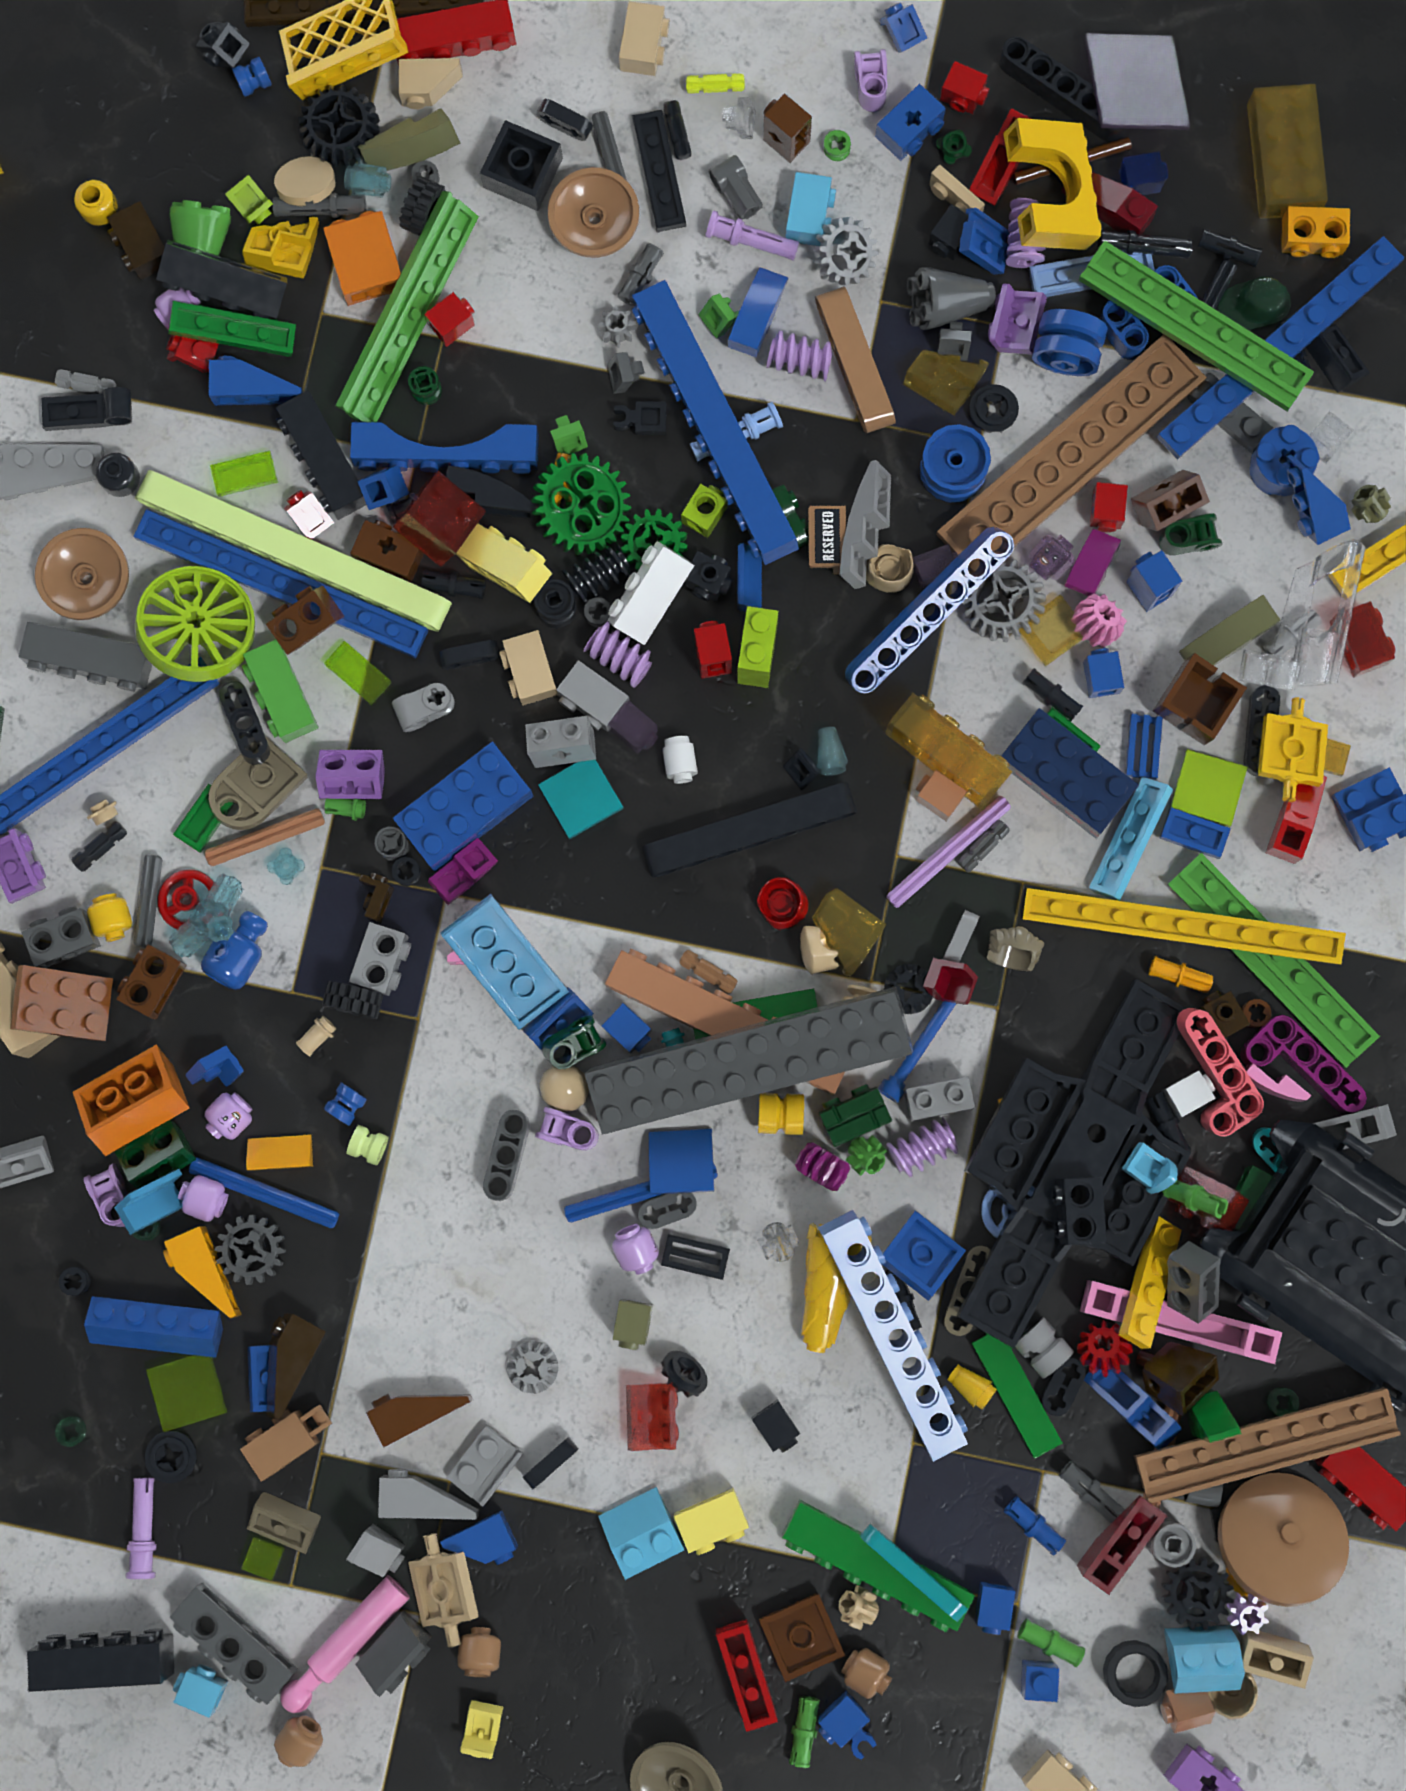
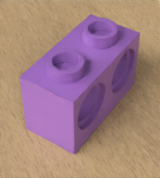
[316,750,385,799]

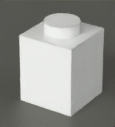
[1161,1071,1215,1118]

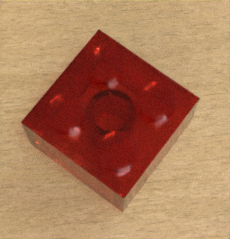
[393,471,486,567]

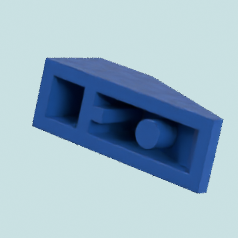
[209,356,303,405]

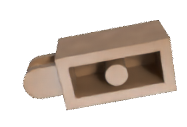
[240,1405,332,1482]

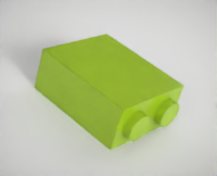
[738,606,779,688]

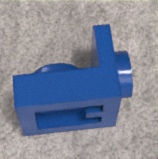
[879,2,928,53]
[185,1046,243,1087]

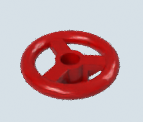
[157,870,220,932]

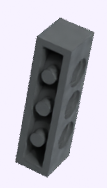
[169,1583,298,1705]

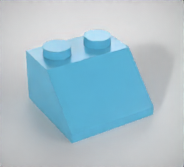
[598,1487,685,1580]
[1164,1625,1245,1694]

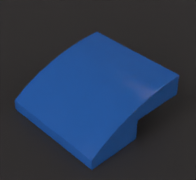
[649,1129,715,1195]

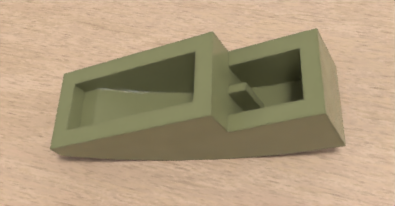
[358,108,460,173]
[1179,595,1280,666]

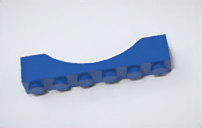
[350,422,539,474]

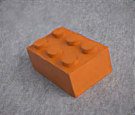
[73,1044,189,1156]

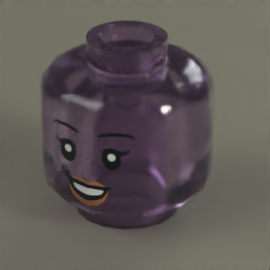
[1028,534,1075,581]

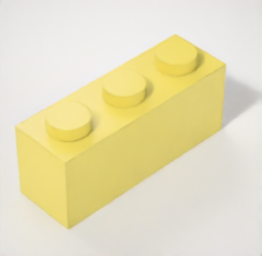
[455,523,552,603]

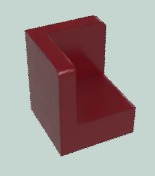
[923,958,978,1005]

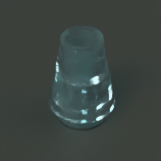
[817,727,848,776]

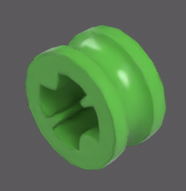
[824,130,851,161]

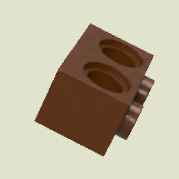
[266,586,345,655]
[116,944,187,1020]

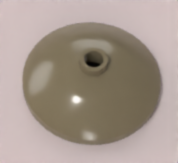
[630,1742,723,1791]

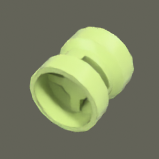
[347,1125,389,1166]

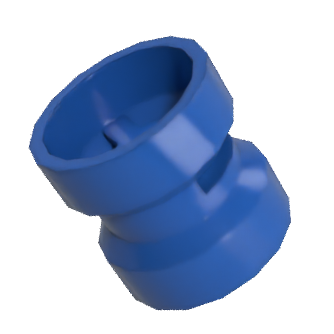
[232,57,272,97]
[323,1082,368,1126]

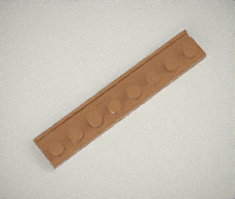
[1134,1388,1401,1503]

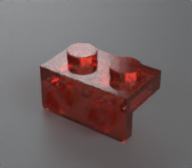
[626,1383,679,1451]

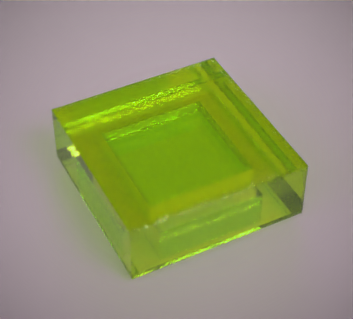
[241,1537,285,1580]

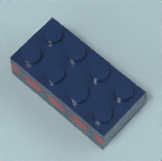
[997,708,1139,839]

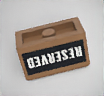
[808,506,846,574]

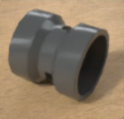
[374,826,409,862]

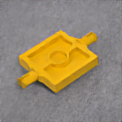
[1258,697,1328,802]

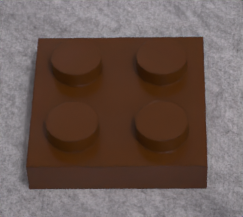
[759,1592,845,1682]

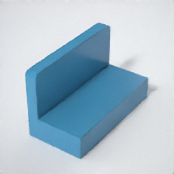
[114,1169,182,1235]

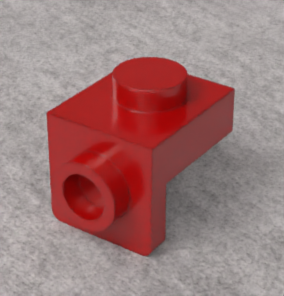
[166,335,219,373]

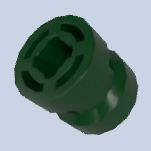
[408,366,442,405]

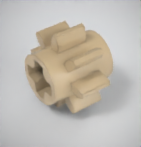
[839,1585,879,1630]

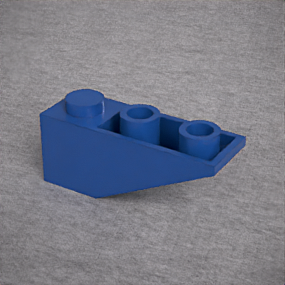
[1286,454,1351,545]

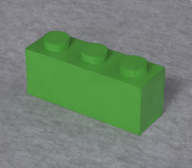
[242,639,319,743]

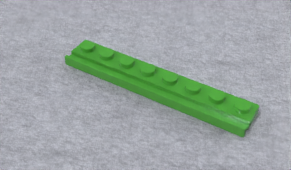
[335,191,479,423]
[1079,240,1314,412]
[1167,853,1380,1068]

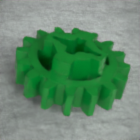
[621,509,688,572]

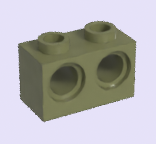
[612,1299,653,1350]

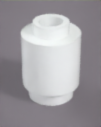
[662,736,698,784]

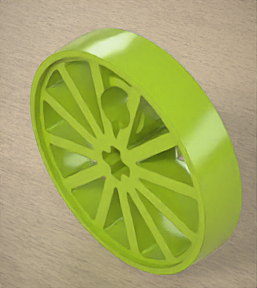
[135,566,255,682]

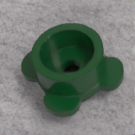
[936,130,972,164]

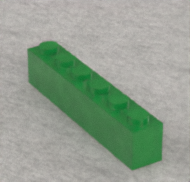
[782,1499,975,1632]

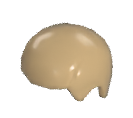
[539,1065,590,1112]
[1208,1672,1258,1719]

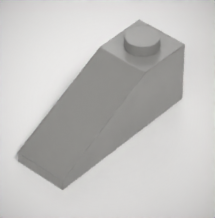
[1312,1104,1397,1149]
[378,1469,479,1519]

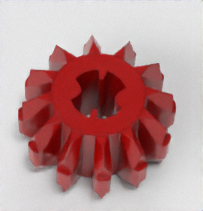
[1077,1320,1133,1378]

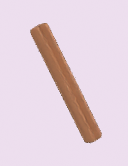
[205,808,325,866]

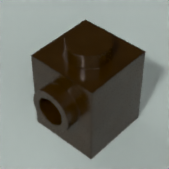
[1198,990,1250,1038]

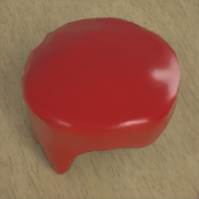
[757,877,808,930]

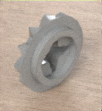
[507,1341,558,1394]

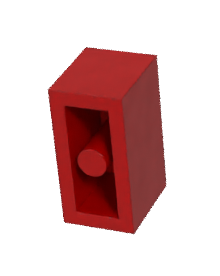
[694,621,732,679]

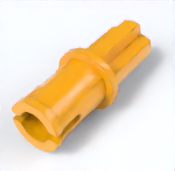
[1148,956,1213,993]

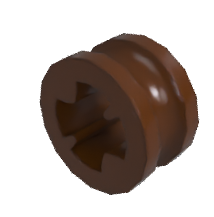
[1241,999,1272,1028]

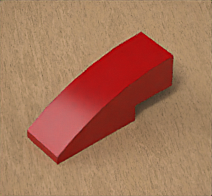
[969,108,1032,206]

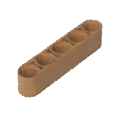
[815,286,896,434]

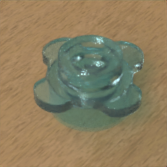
[267,848,305,885]

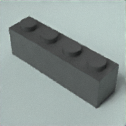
[18,621,152,692]

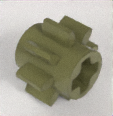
[1351,485,1391,523]

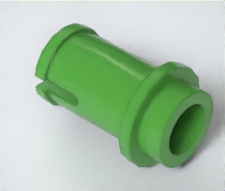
[325,799,366,821]

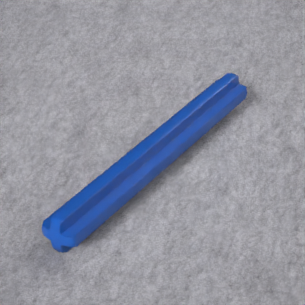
[189,1158,339,1228]
[564,1162,718,1223]

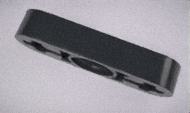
[219,681,270,765]
[1244,685,1280,776]

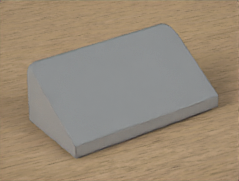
[0,1135,54,1188]

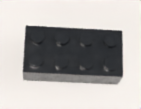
[27,1629,175,1692]

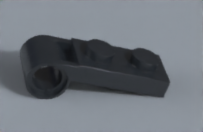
[41,387,132,431]

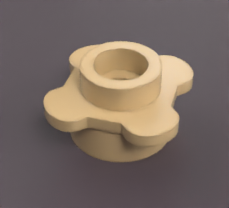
[87,799,118,826]

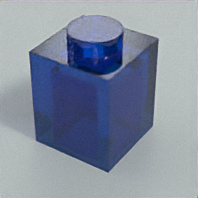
[1119,152,1168,195]

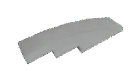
[839,460,891,589]

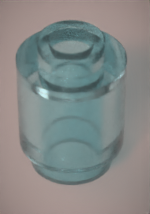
[344,163,391,198]

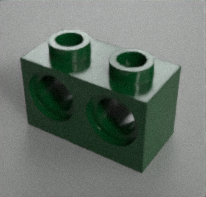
[115,1119,196,1189]

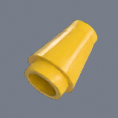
[947,1364,997,1410]

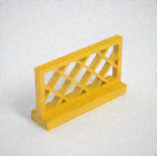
[279,0,408,100]

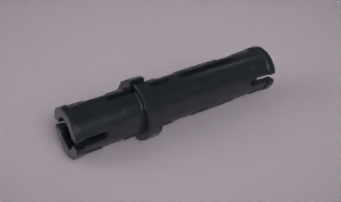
[1097,230,1192,259]

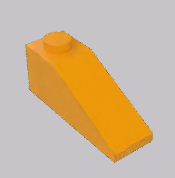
[163,1226,242,1318]

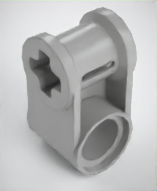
[392,683,455,732]

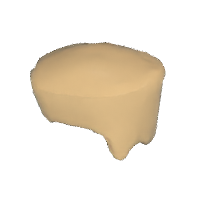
[866,544,914,593]
[800,926,839,975]

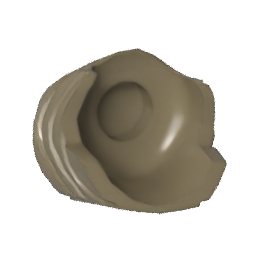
[987,926,1044,971]

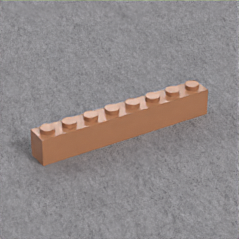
[605,949,845,1096]

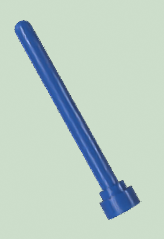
[878,1001,956,1103]

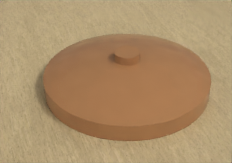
[1218,1473,1349,1607]

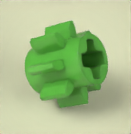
[846,1135,887,1176]

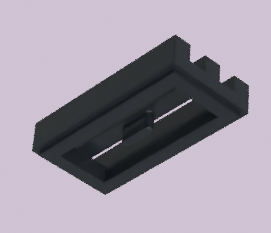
[661,1234,730,1280]

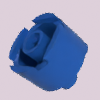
[1249,425,1320,497]

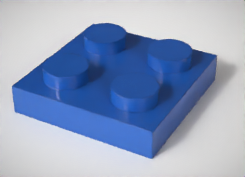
[882,1211,966,1301]

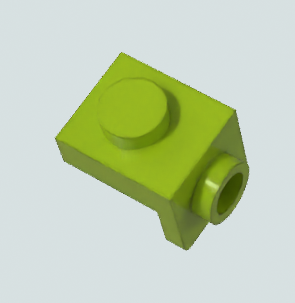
[225,175,273,224]

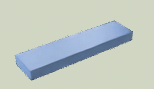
[1029,253,1155,297]

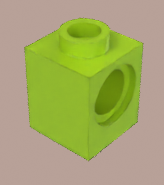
[681,484,727,538]

